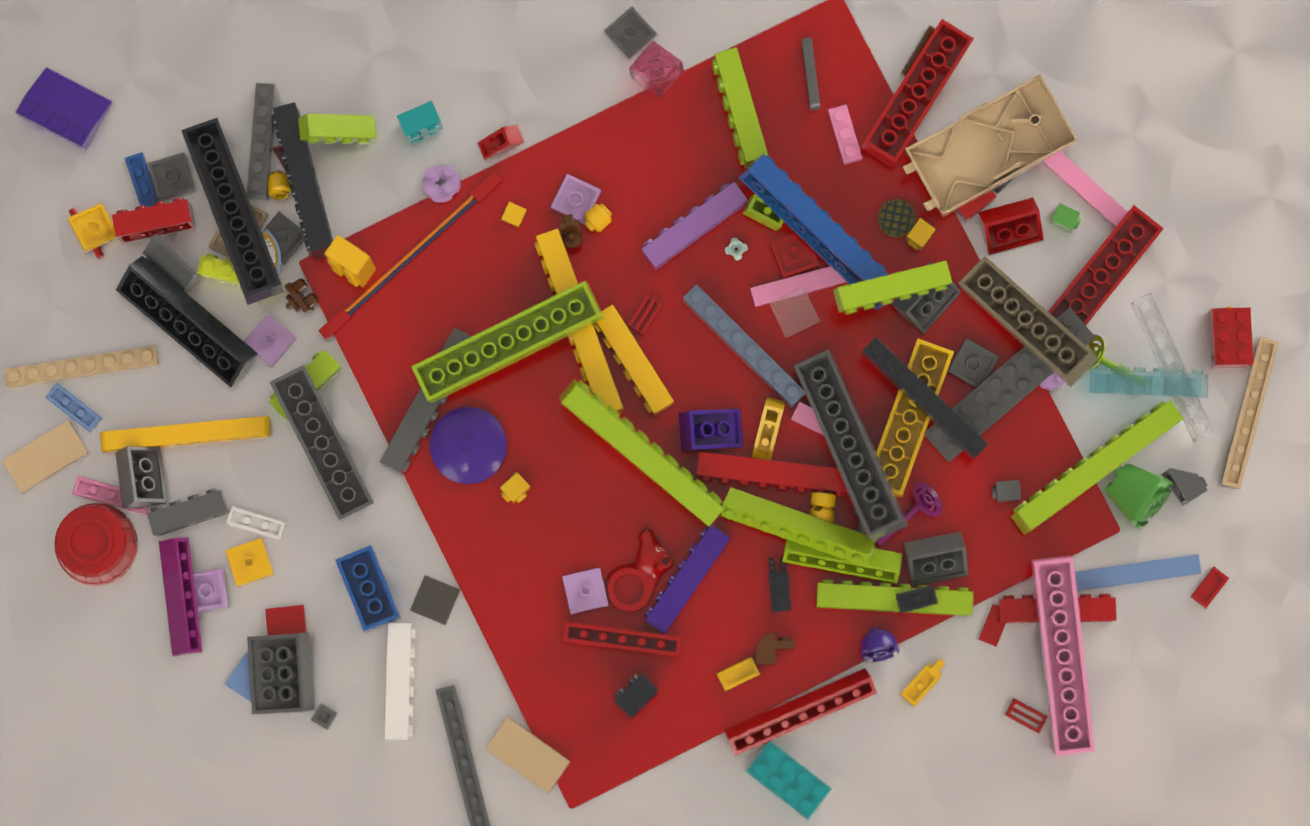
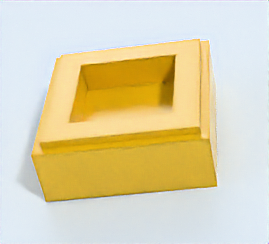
[501,202,527,228]

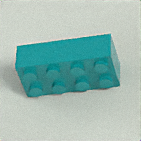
[746,741,832,820]

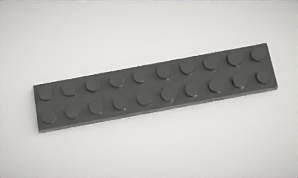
[924,308,1095,463]

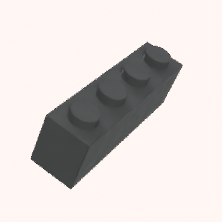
[147,488,229,537]

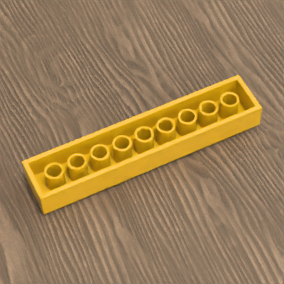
[534,229,624,414]

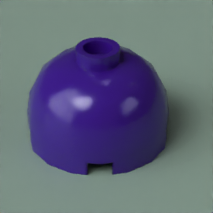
[860,628,900,662]

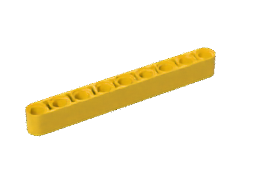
[100,416,271,452]

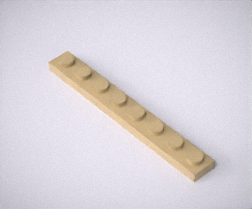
[1221,337,1279,489]
[4,346,159,389]

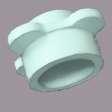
[725,238,748,260]

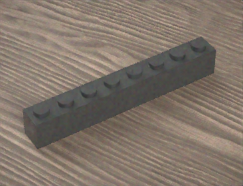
[379,328,471,475]

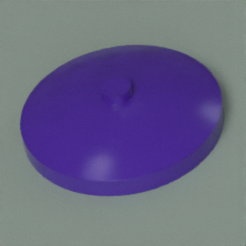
[430,407,507,484]

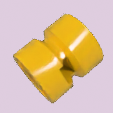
[809,493,837,523]

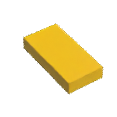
[717,657,760,691]

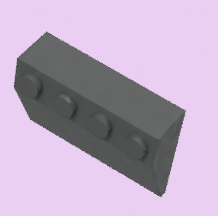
[247,632,315,714]

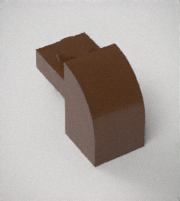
[755,633,795,665]

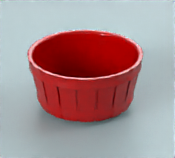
[54,503,138,586]

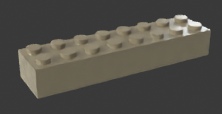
[958,256,1098,388]

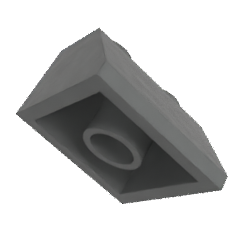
[1162,468,1208,506]

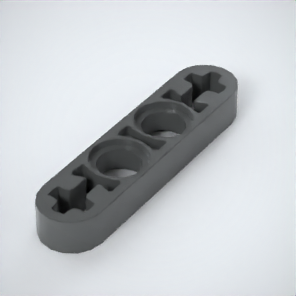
[802,37,820,111]

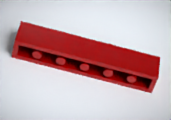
[998,594,1117,623]
[563,622,682,658]

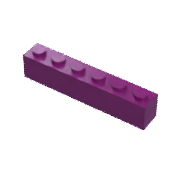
[159,537,202,656]

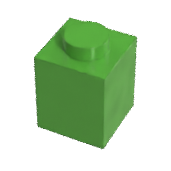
[1050,203,1081,233]

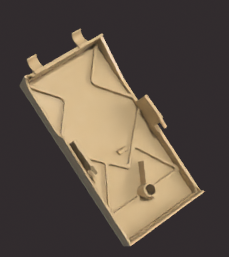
[903,74,1078,217]

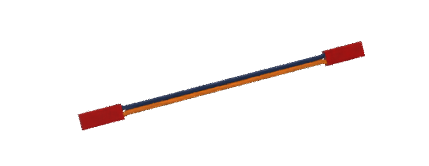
[318,171,503,340]

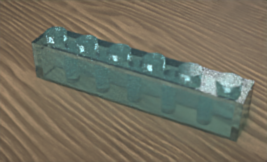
[1089,365,1209,398]

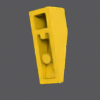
[752,397,785,460]

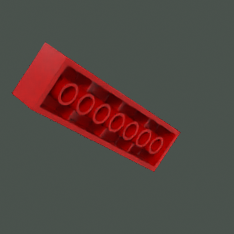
[861,19,974,168]
[1048,205,1164,325]

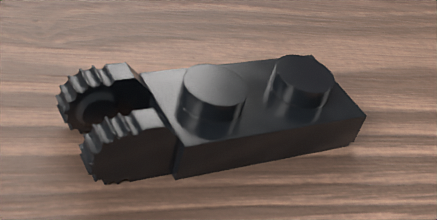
[768,557,791,612]

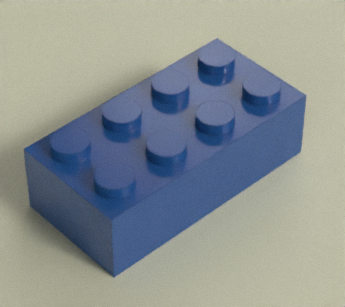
[335,545,401,633]

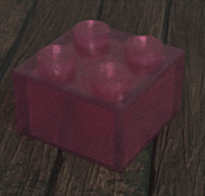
[629,41,684,98]

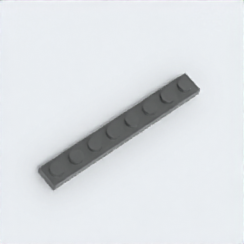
[436,685,491,826]

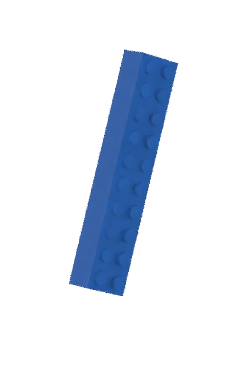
[738,154,889,310]

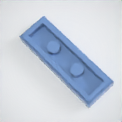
[45,383,103,433]

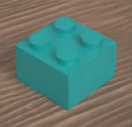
[397,101,443,144]

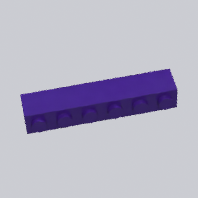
[644,525,731,635]

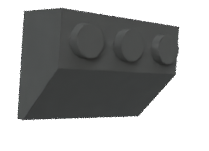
[143,234,201,294]
[892,262,961,334]
[115,446,168,509]
[904,532,969,586]

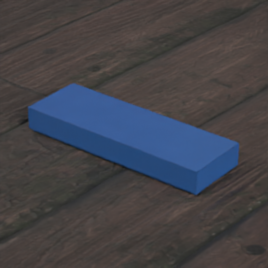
[124,152,159,207]

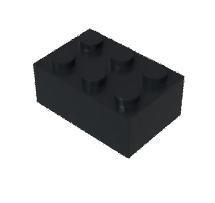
[614,673,658,719]

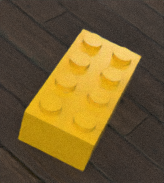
[324,235,376,287]

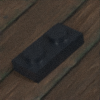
[895,585,938,614]

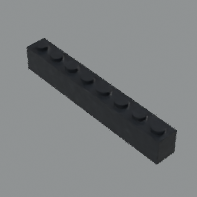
[861,337,988,460]

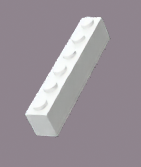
[384,623,416,741]

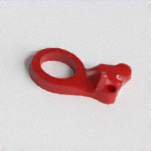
[606,529,673,613]

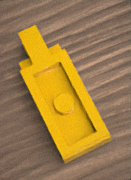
[900,659,946,707]

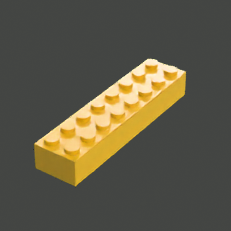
[876,339,954,498]

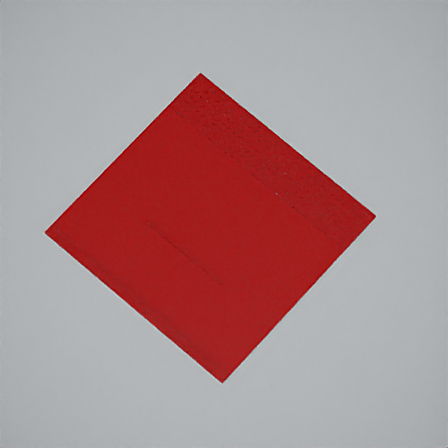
[299,0,1120,809]

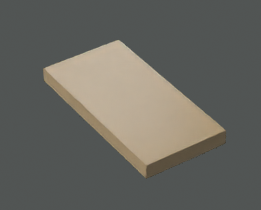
[2,420,88,493]
[485,717,571,794]

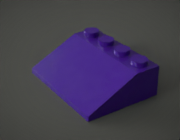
[15,67,113,151]

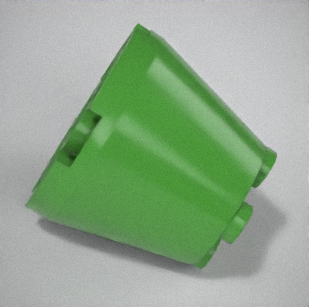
[1104,464,1174,530]

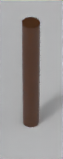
[901,25,935,77]

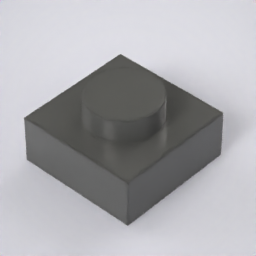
[311,703,338,730]

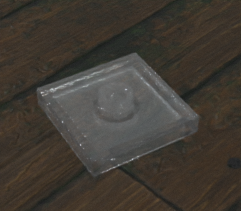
[769,287,820,338]

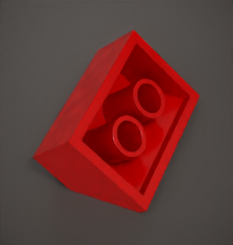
[978,197,1044,255]

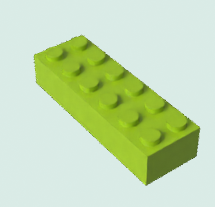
[712,47,768,169]

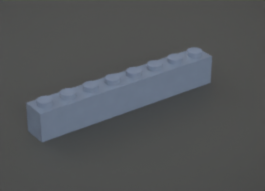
[683,284,805,409]

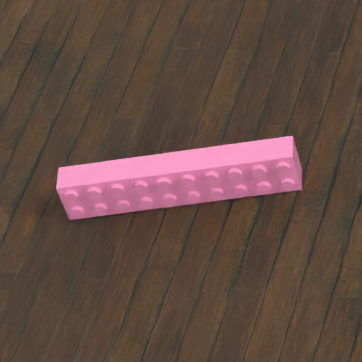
[1032,556,1095,756]

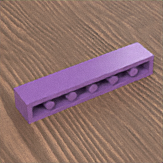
[642,182,748,270]

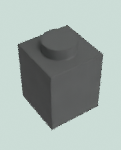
[991,480,1021,503]

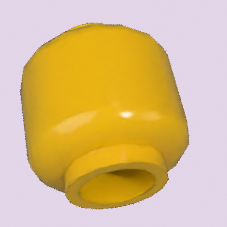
[267,170,291,200]
[584,204,612,232]

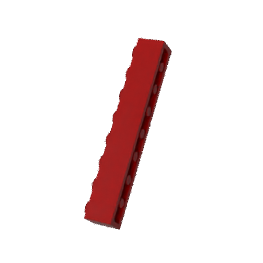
[696,452,849,497]
[724,668,877,756]

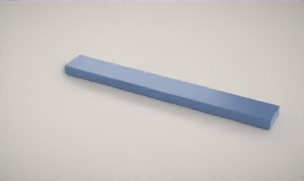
[1075,554,1201,591]

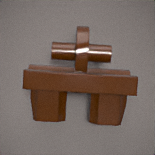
[559,214,582,248]
[285,279,319,313]

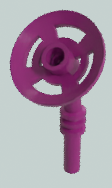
[876,482,942,546]

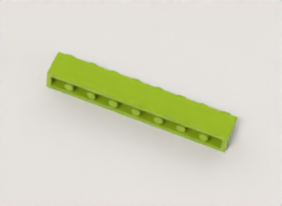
[721,488,876,567]
[816,580,973,616]

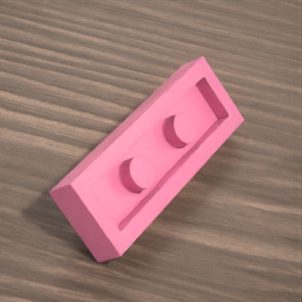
[828,105,862,165]

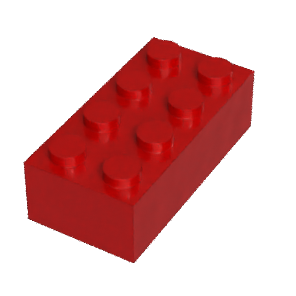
[112,198,196,244]

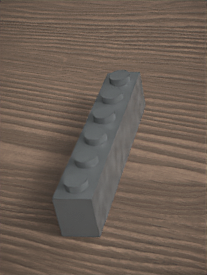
[247,83,277,200]

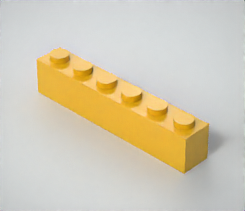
[593,305,674,416]

